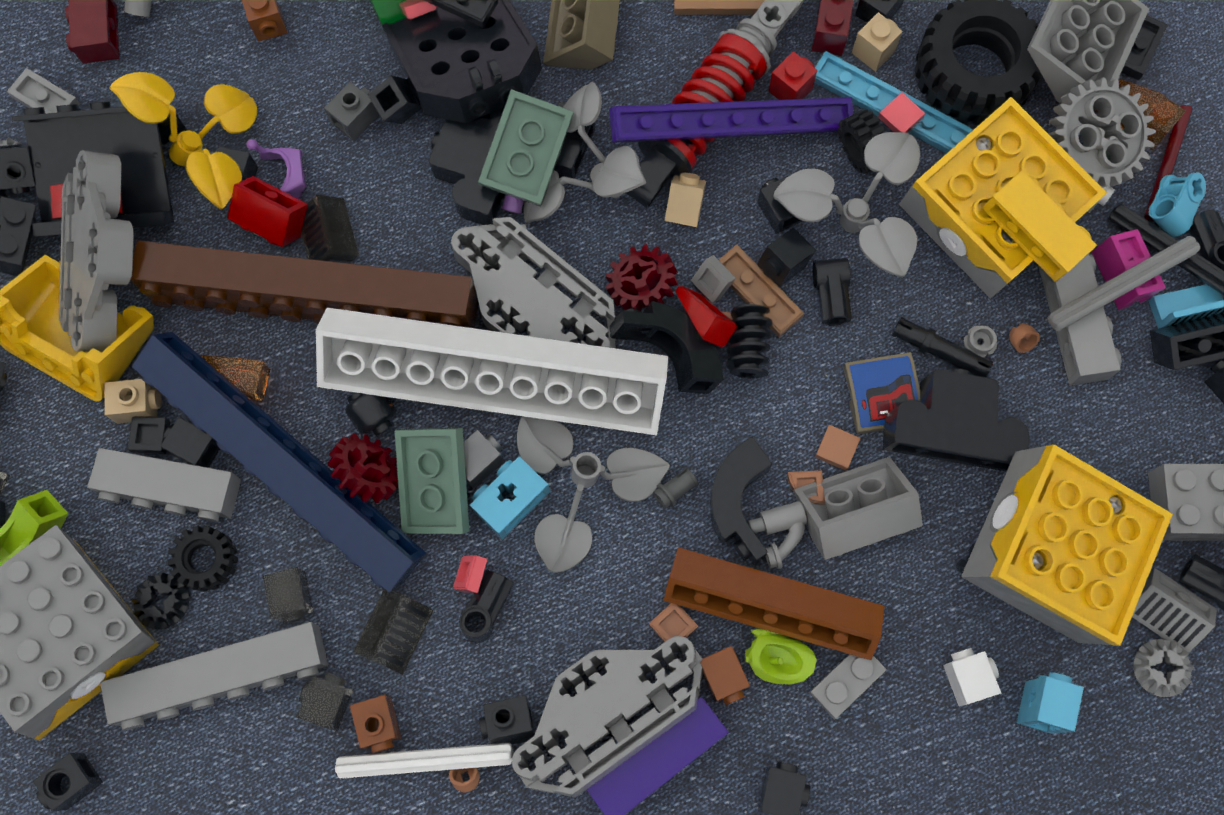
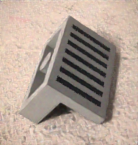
[1132,568,1217,653]

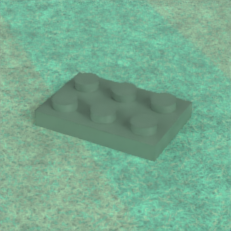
[478,89,574,207]
[395,427,469,534]

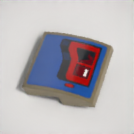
[843,352,921,435]

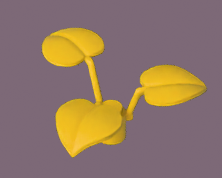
[109,72,257,210]

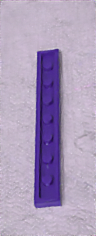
[609,97,854,143]

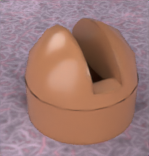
[1009,323,1040,353]
[449,768,480,793]

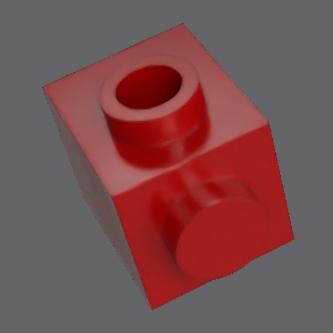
[768,51,818,100]

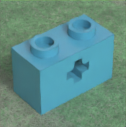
[470,456,551,540]
[1017,672,1084,734]

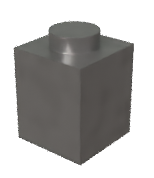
[464,430,504,489]

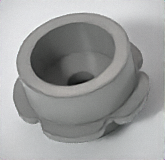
[964,326,997,357]

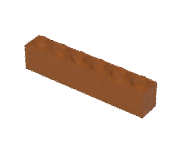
[663,547,885,660]

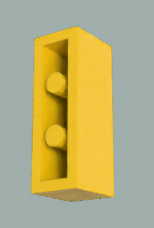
[983,170,1097,282]

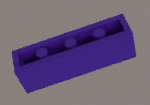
[586,697,729,815]

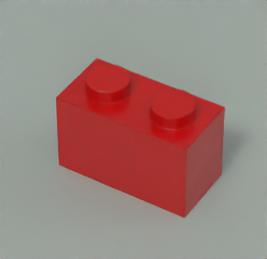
[227,176,308,247]

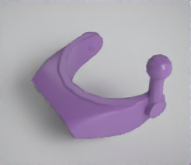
[246,139,307,199]

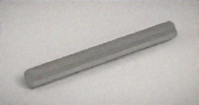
[1047,236,1200,331]

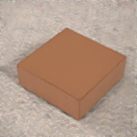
[815,425,860,471]
[649,603,698,642]

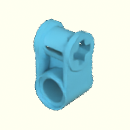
[1148,173,1206,237]

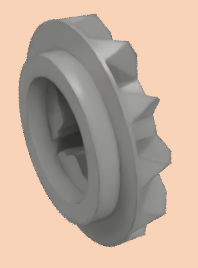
[1133,639,1195,697]

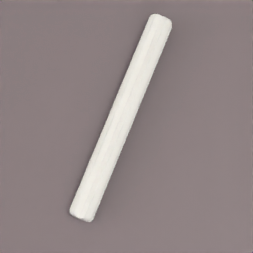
[335,743,513,778]

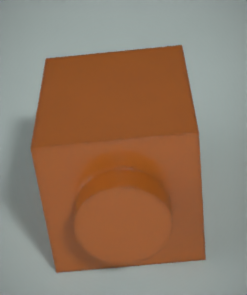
[700,646,750,706]

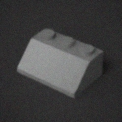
[794,457,923,560]

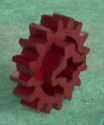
[605,244,678,312]
[328,433,398,503]

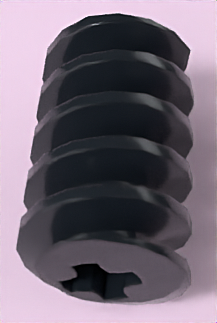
[726,304,773,379]

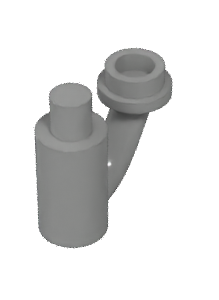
[748,501,807,569]

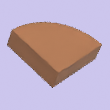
[787,471,825,505]

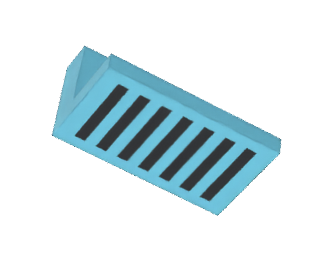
[1148,284,1224,328]

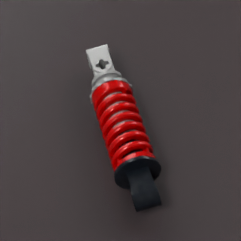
[626,0,805,208]

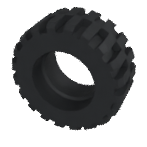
[915,0,1042,125]

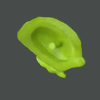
[744,629,817,685]

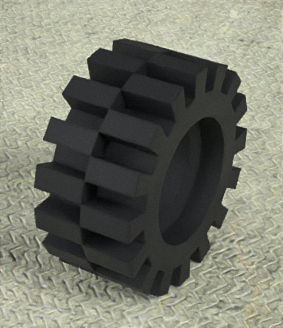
[838,109,885,174]
[167,525,238,592]

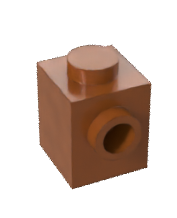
[242,0,288,42]
[350,695,402,754]

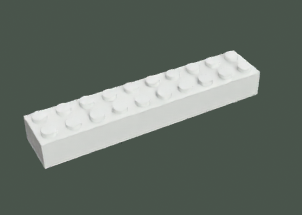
[316,308,668,435]

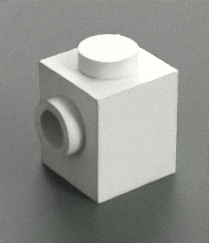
[943,648,1001,706]

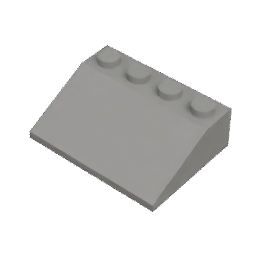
[1027,0,1149,111]

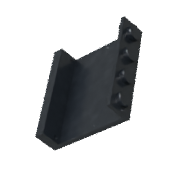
[11,101,174,237]

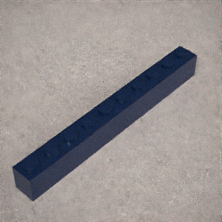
[132,332,426,593]

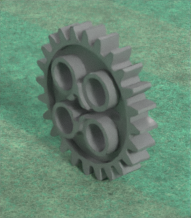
[1049,77,1156,188]

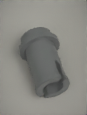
[653,467,699,509]

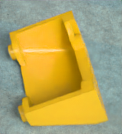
[0,255,154,402]

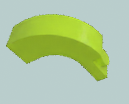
[0,490,69,566]

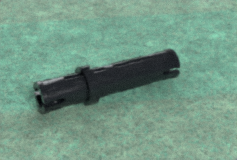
[891,316,993,378]

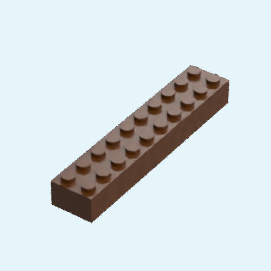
[131,241,479,328]

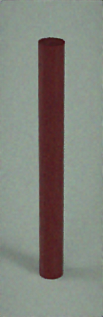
[1144,105,1192,221]

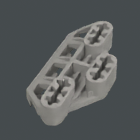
[59,150,133,352]
[451,217,616,349]
[512,636,703,797]

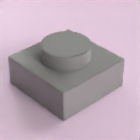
[691,255,736,304]

